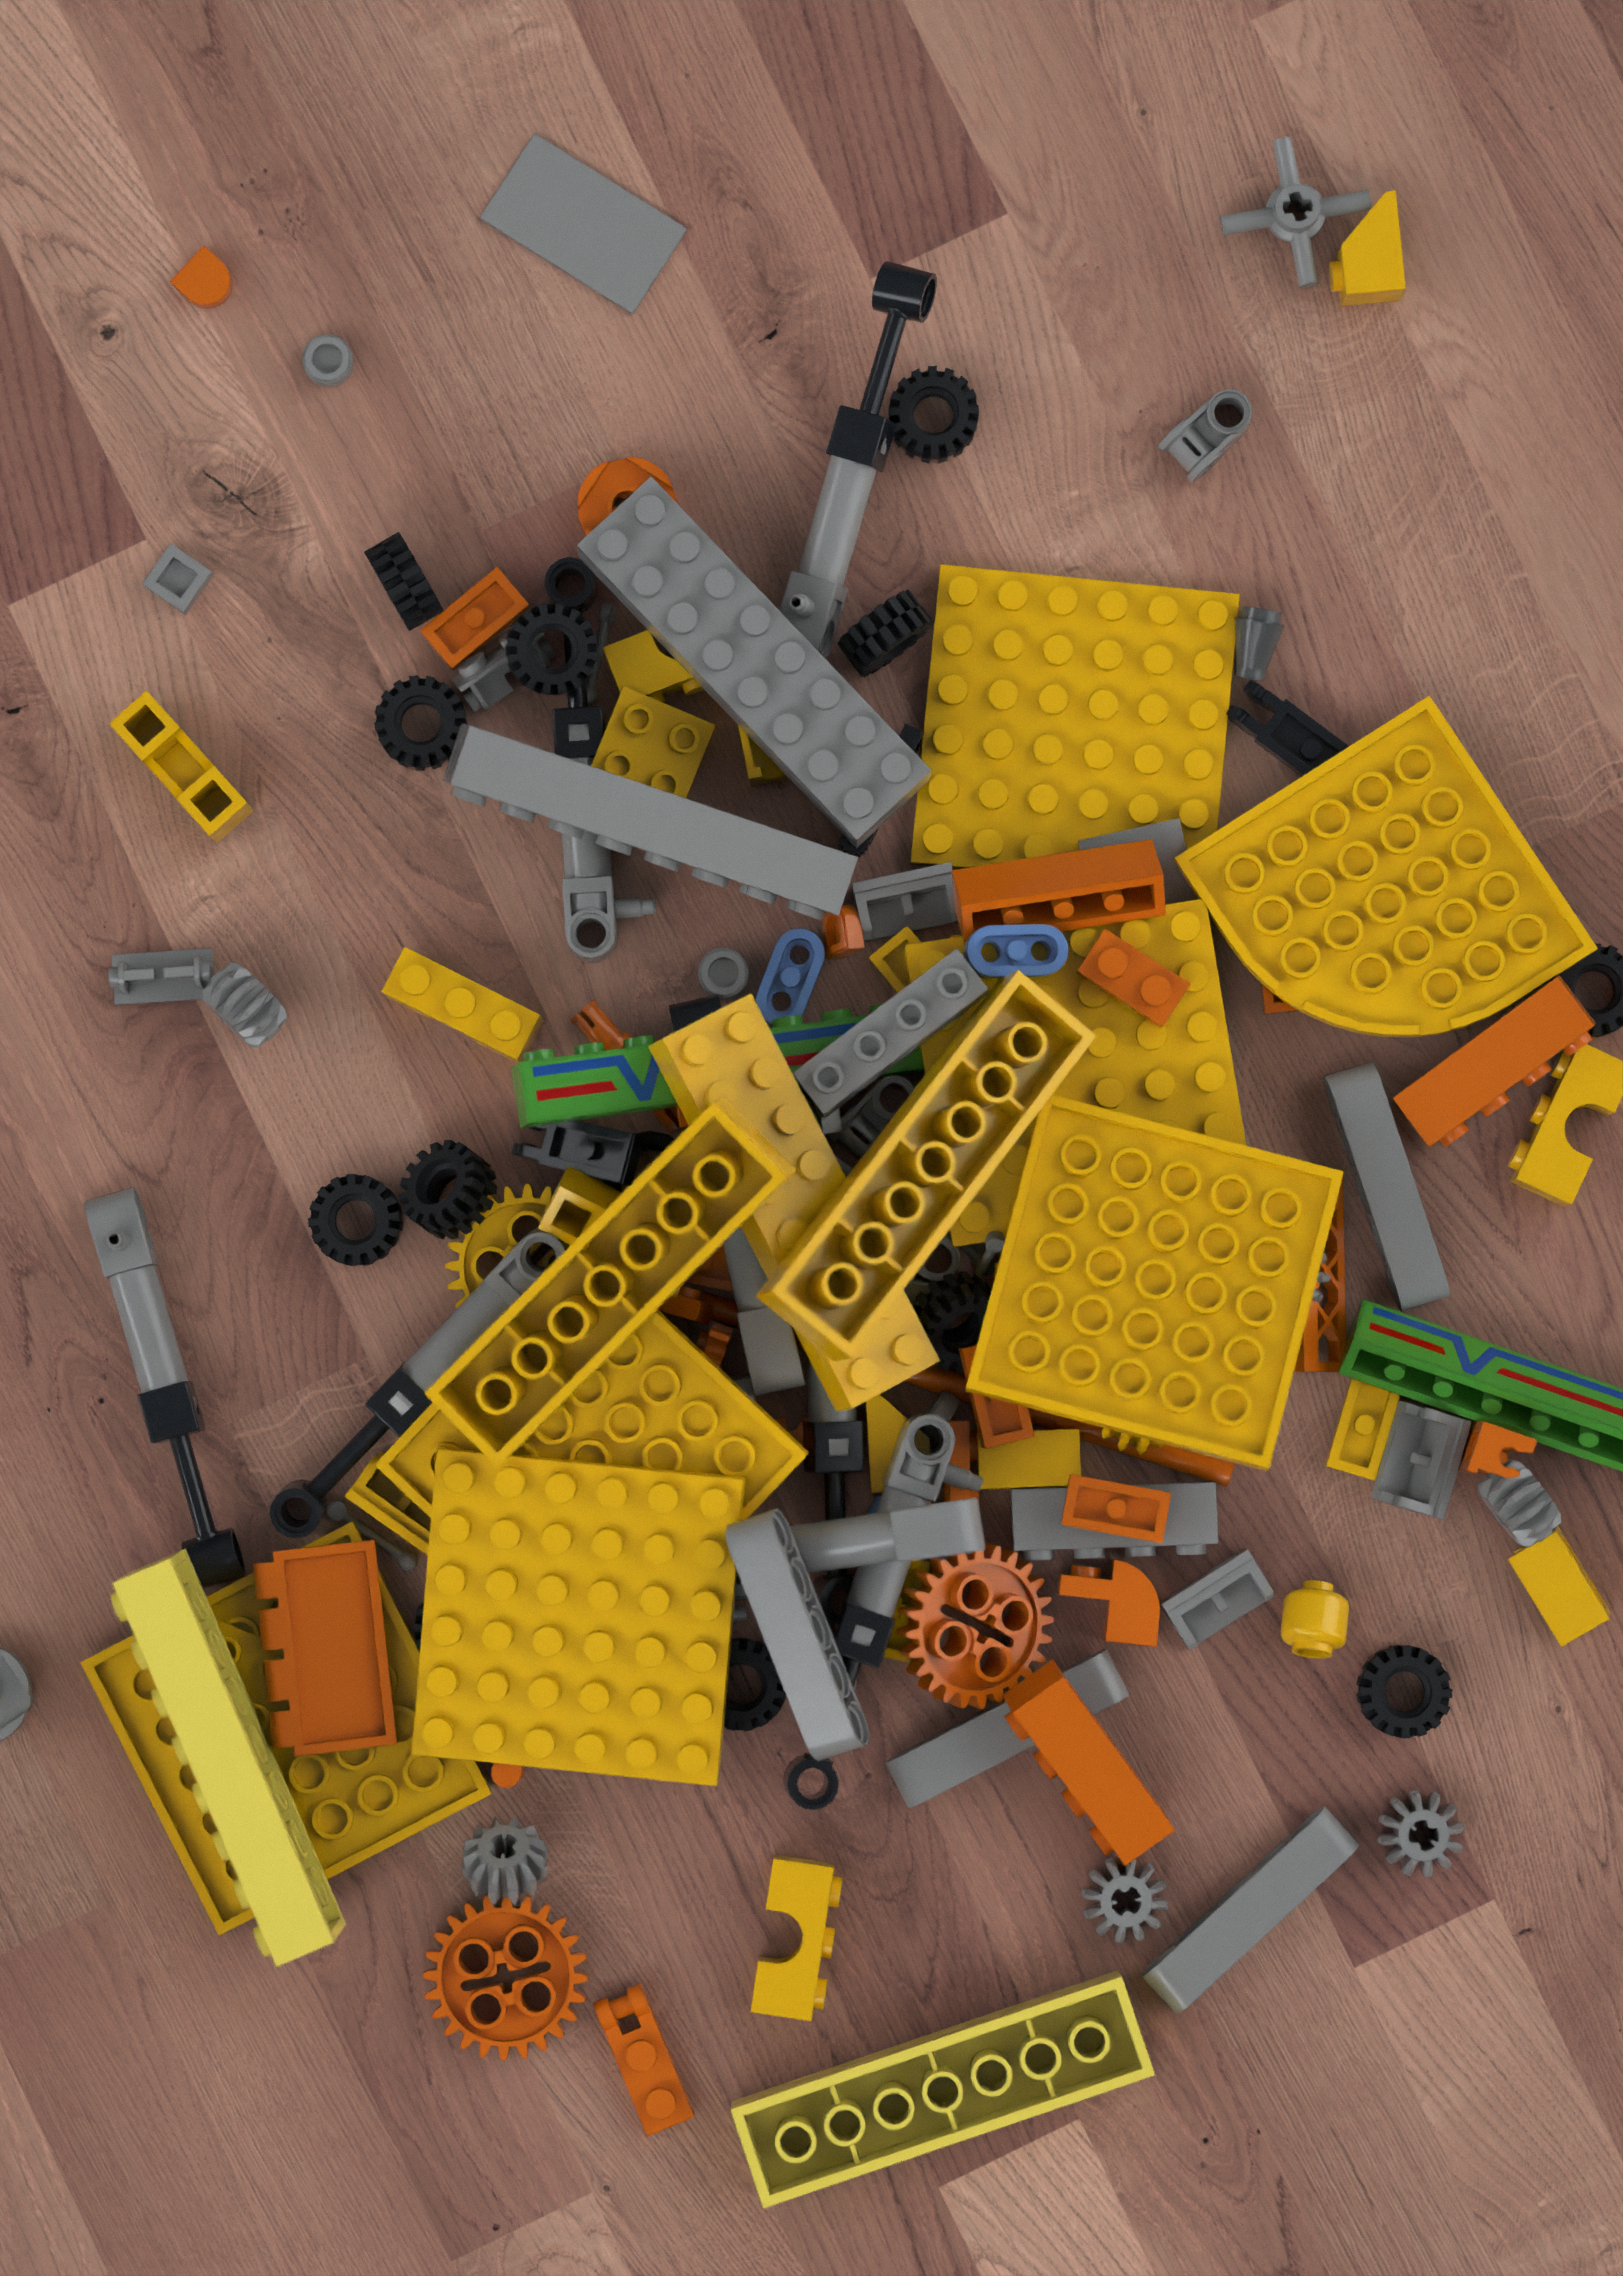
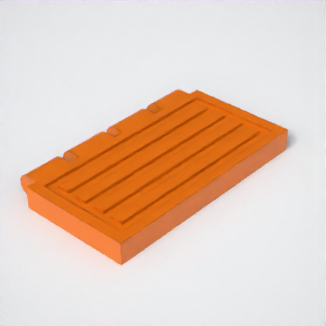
[253,1540,397,1756]

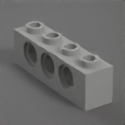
[793,949,988,1118]

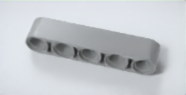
[1323,1061,1450,1312]
[726,1509,869,1761]
[885,1649,1130,1808]
[1141,1806,1359,2014]

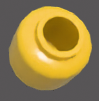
[1281,1580,1349,1659]

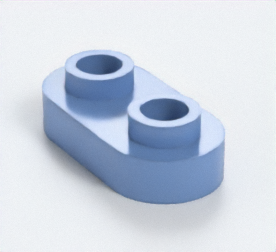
[964,924,1068,979]
[756,928,825,1025]

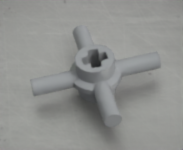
[1220,137,1371,289]

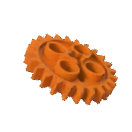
[895,1542,1054,1709]
[422,1894,589,2061]

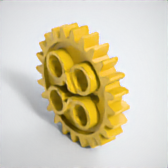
[445,1184,571,1308]

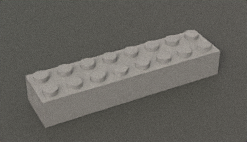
[577,477,932,849]
[442,723,858,920]

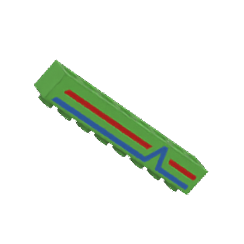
[511,1003,923,1129]
[1338,1299,1623,1472]

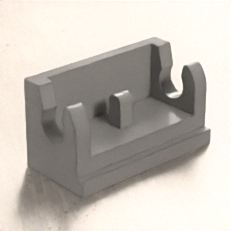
[852,862,958,942]
[1371,1401,1472,1520]
[1159,1548,1274,1651]

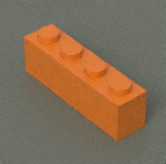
[952,839,1166,946]
[1393,975,1596,1147]
[1003,1659,1175,1866]

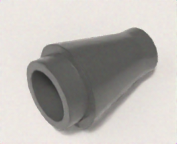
[1235,606,1284,681]

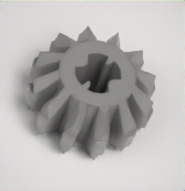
[202,963,287,1048]
[1478,1460,1561,1547]
[1377,1790,1465,1878]
[461,1817,548,1905]
[1081,1857,1169,1943]

